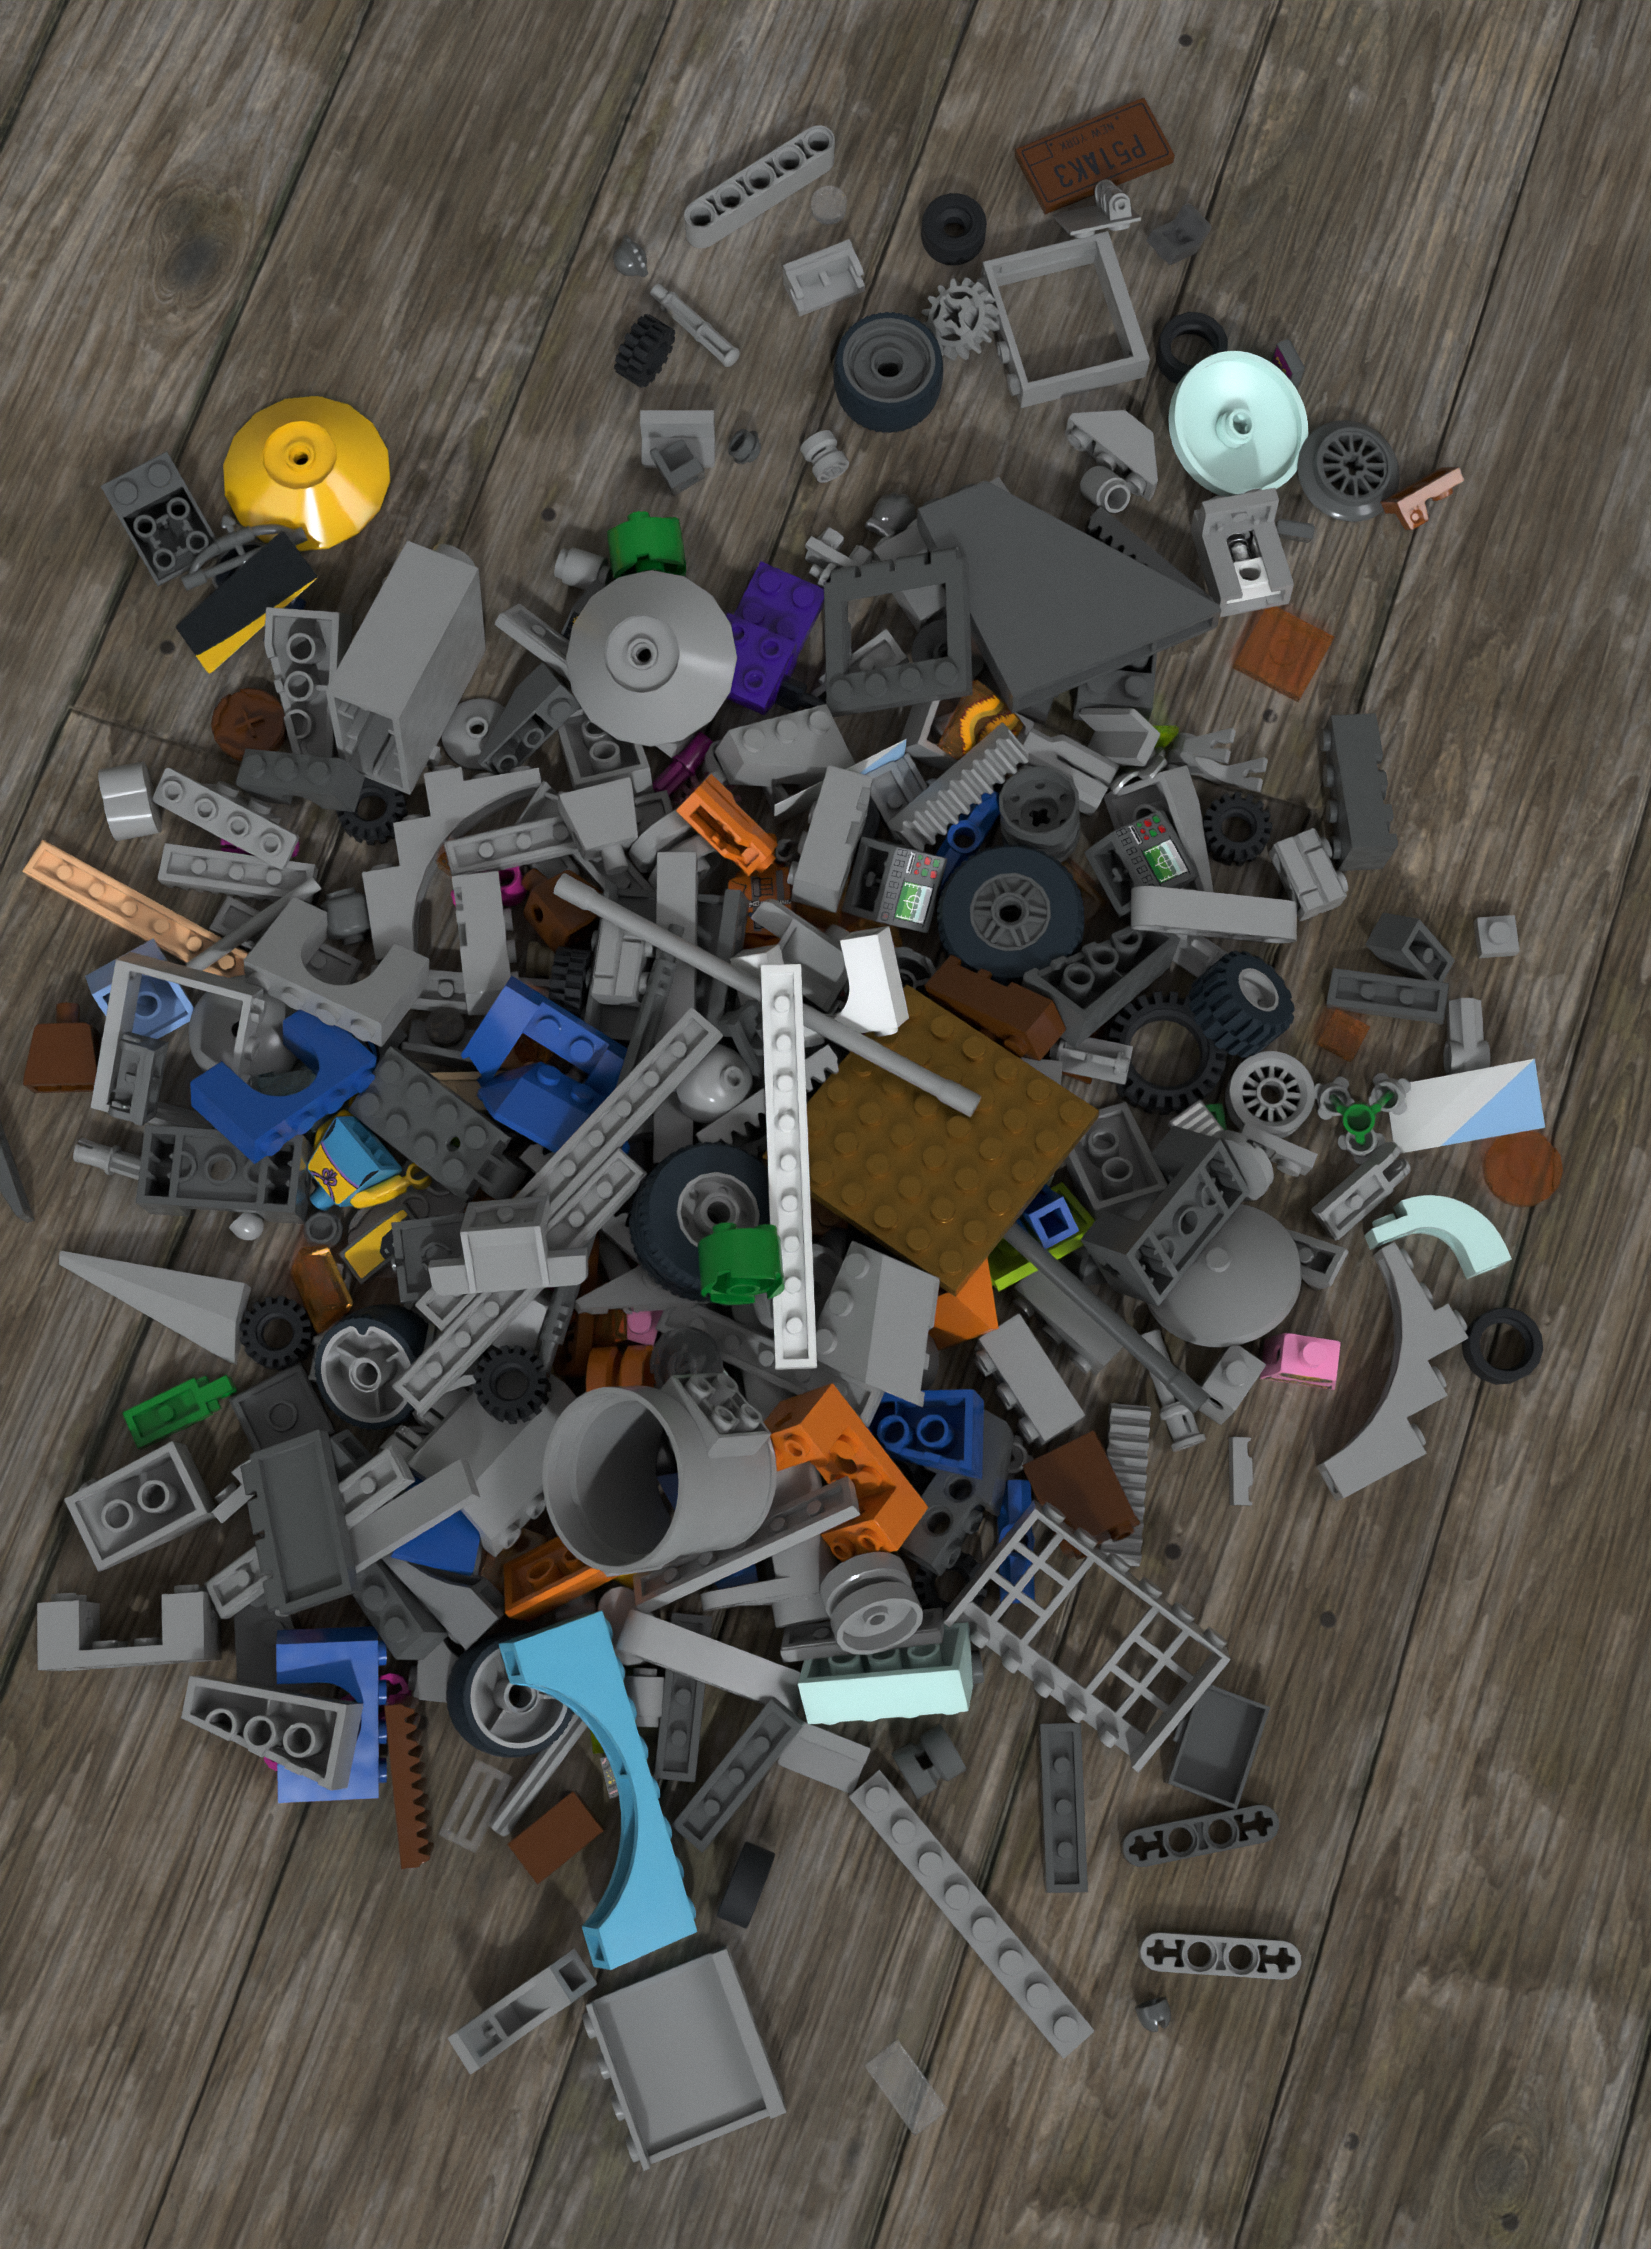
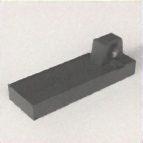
[1326,968,1449,1024]

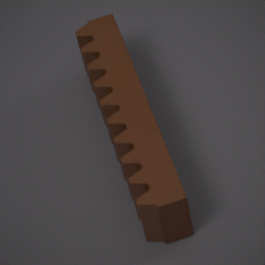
[384,1693,434,1869]

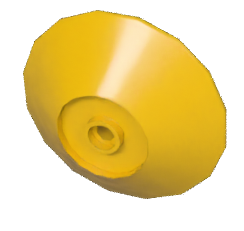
[223,396,390,551]

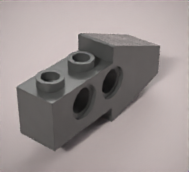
[899,1409,1015,1577]

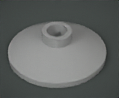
[442,698,505,771]

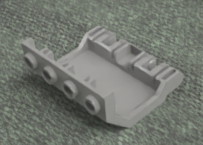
[379,1344,577,1557]

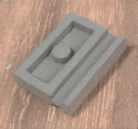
[866,753,928,844]

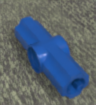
[936,791,1000,896]
[996,1480,1035,1604]

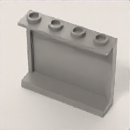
[582,1945,787,2171]

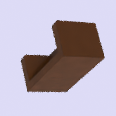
[507,1790,606,1884]

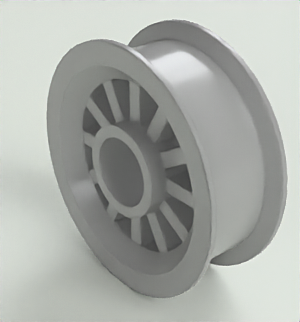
[1225,1051,1315,1139]

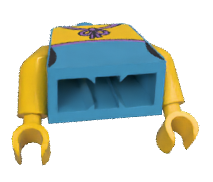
[307,1094,432,1211]

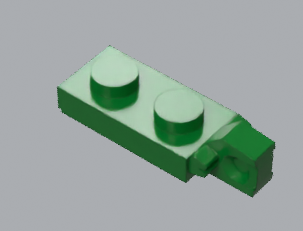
[122,1375,238,1450]

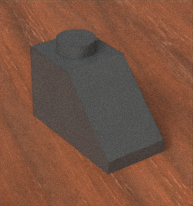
[1366,913,1455,982]

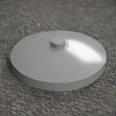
[1147,1204,1302,1347]

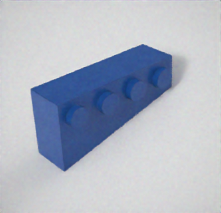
[866,1389,984,1480]

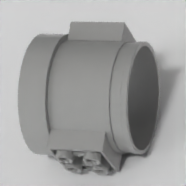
[542,1373,777,1577]

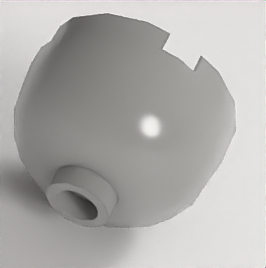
[673,1044,753,1124]

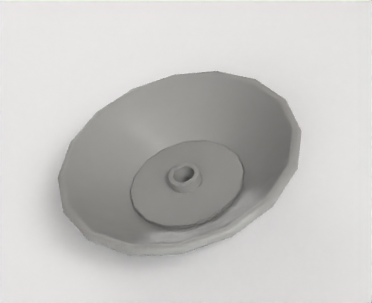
[566,570,737,747]

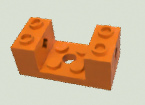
[763,1383,929,1562]

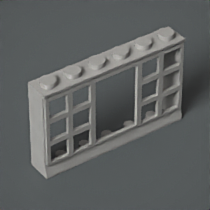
[944,1499,1231,1773]

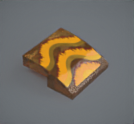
[937,680,1024,761]

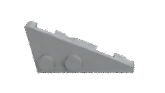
[574,1264,729,1314]

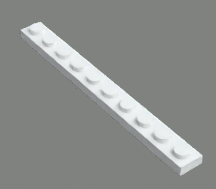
[760,964,817,1370]

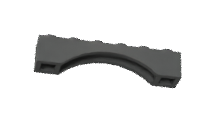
[329,1429,506,1650]

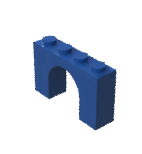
[190,1009,376,1164]
[276,1626,387,1803]

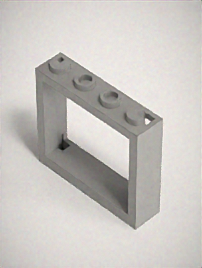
[977,231,1150,408]
[91,952,267,1129]

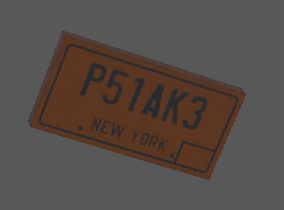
[1015,98,1175,215]

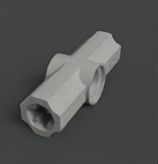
[1443,998,1490,1075]

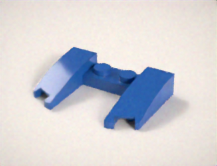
[461,975,627,1098]

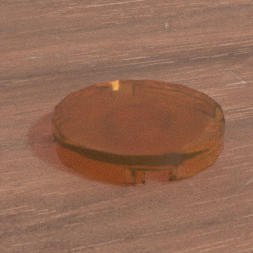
[1482,1131,1563,1208]

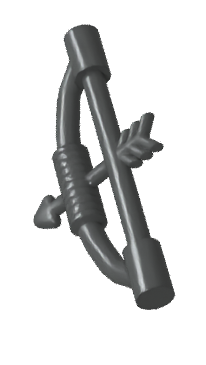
[181,515,308,591]

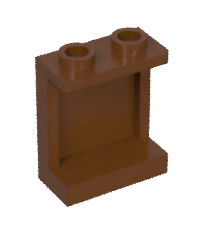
[1022,1430,1141,1560]

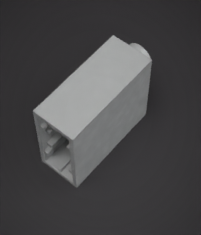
[326,541,486,794]

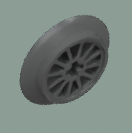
[1297,420,1400,522]

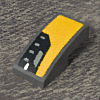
[339,1203,419,1285]

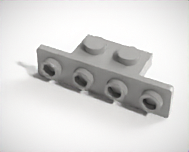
[152,768,299,869]

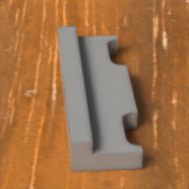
[1229,1437,1253,1506]

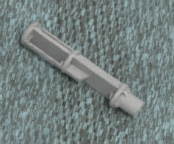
[650,283,740,367]

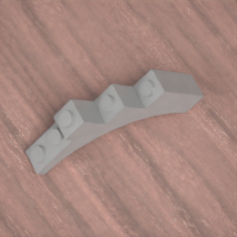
[362,765,543,965]
[1316,1242,1468,1501]

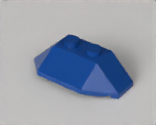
[477,1061,630,1155]

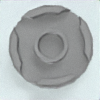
[1212,1130,1274,1201]

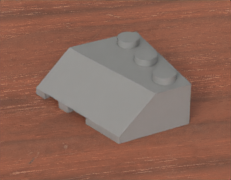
[816,1241,940,1407]

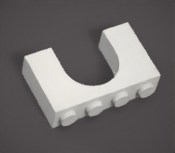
[730,926,909,1048]

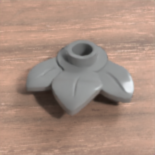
[1107,747,1168,794]

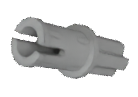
[73,1138,141,1180]

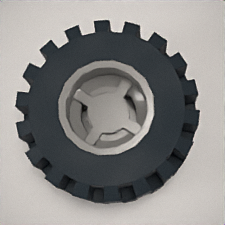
[1189,950,1295,1057]

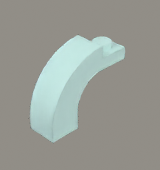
[1364,1195,1512,1280]

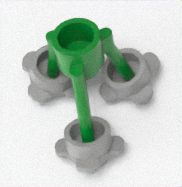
[1314,1073,1411,1165]

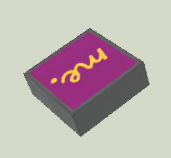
[1271,339,1305,388]

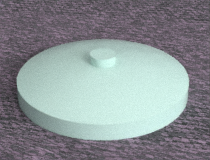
[1168,351,1308,497]

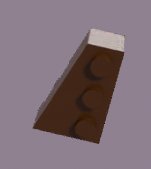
[924,955,1066,1061]

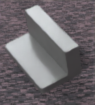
[640,410,715,468]
[1079,708,1160,766]
[778,1721,871,1794]

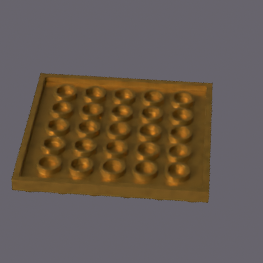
[762,985,1099,1297]

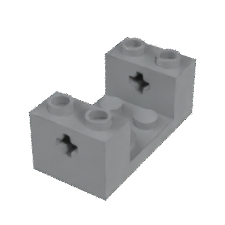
[37,1585,222,1672]

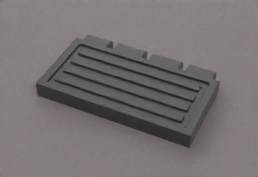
[240,1429,360,1615]

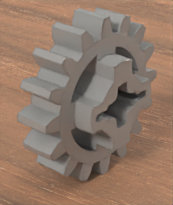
[922,277,999,361]

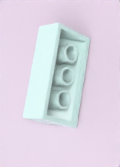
[798,1622,973,1725]

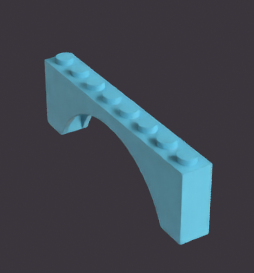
[499,1611,697,1970]

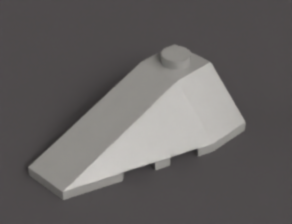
[264,607,353,758]
[1104,765,1213,892]

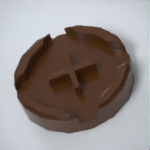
[211,687,287,761]

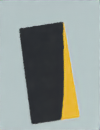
[176,531,317,674]

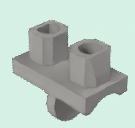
[805,527,873,589]

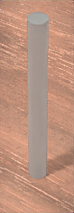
[186,876,322,971]

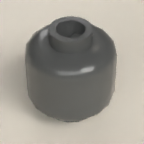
[319,887,371,946]

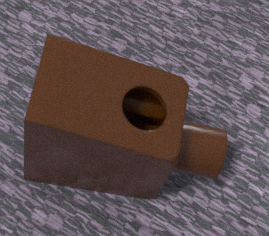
[521,868,603,954]
[23,1002,101,1093]

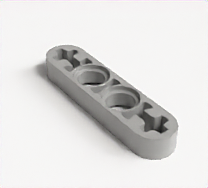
[1138,1931,1302,1980]

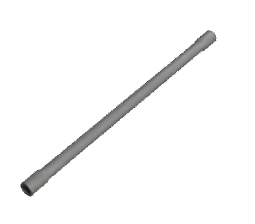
[553,873,982,1117]

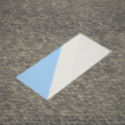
[774,739,907,826]
[1389,1059,1545,1153]

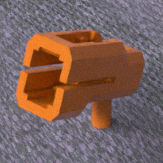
[676,774,778,876]

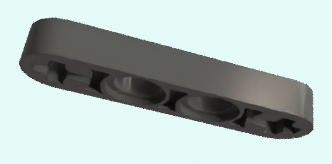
[1121,1804,1279,1867]

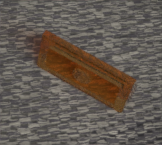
[290,1245,353,1334]

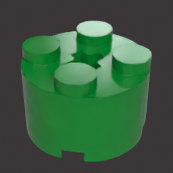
[607,511,687,580]
[698,1223,785,1305]

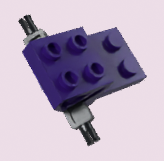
[726,561,827,716]

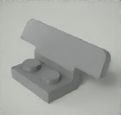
[751,899,849,1014]
[428,1196,588,1296]

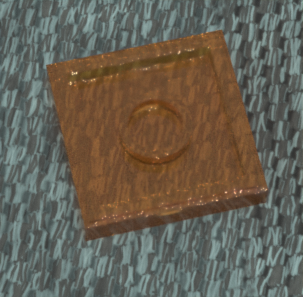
[1233,606,1335,702]

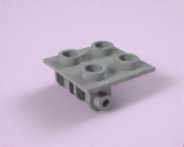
[1053,179,1141,238]

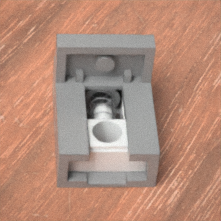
[1191,488,1294,617]

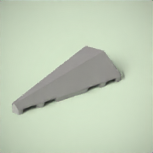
[59,1250,251,1365]

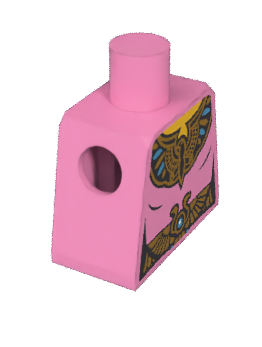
[1260,1333,1341,1390]

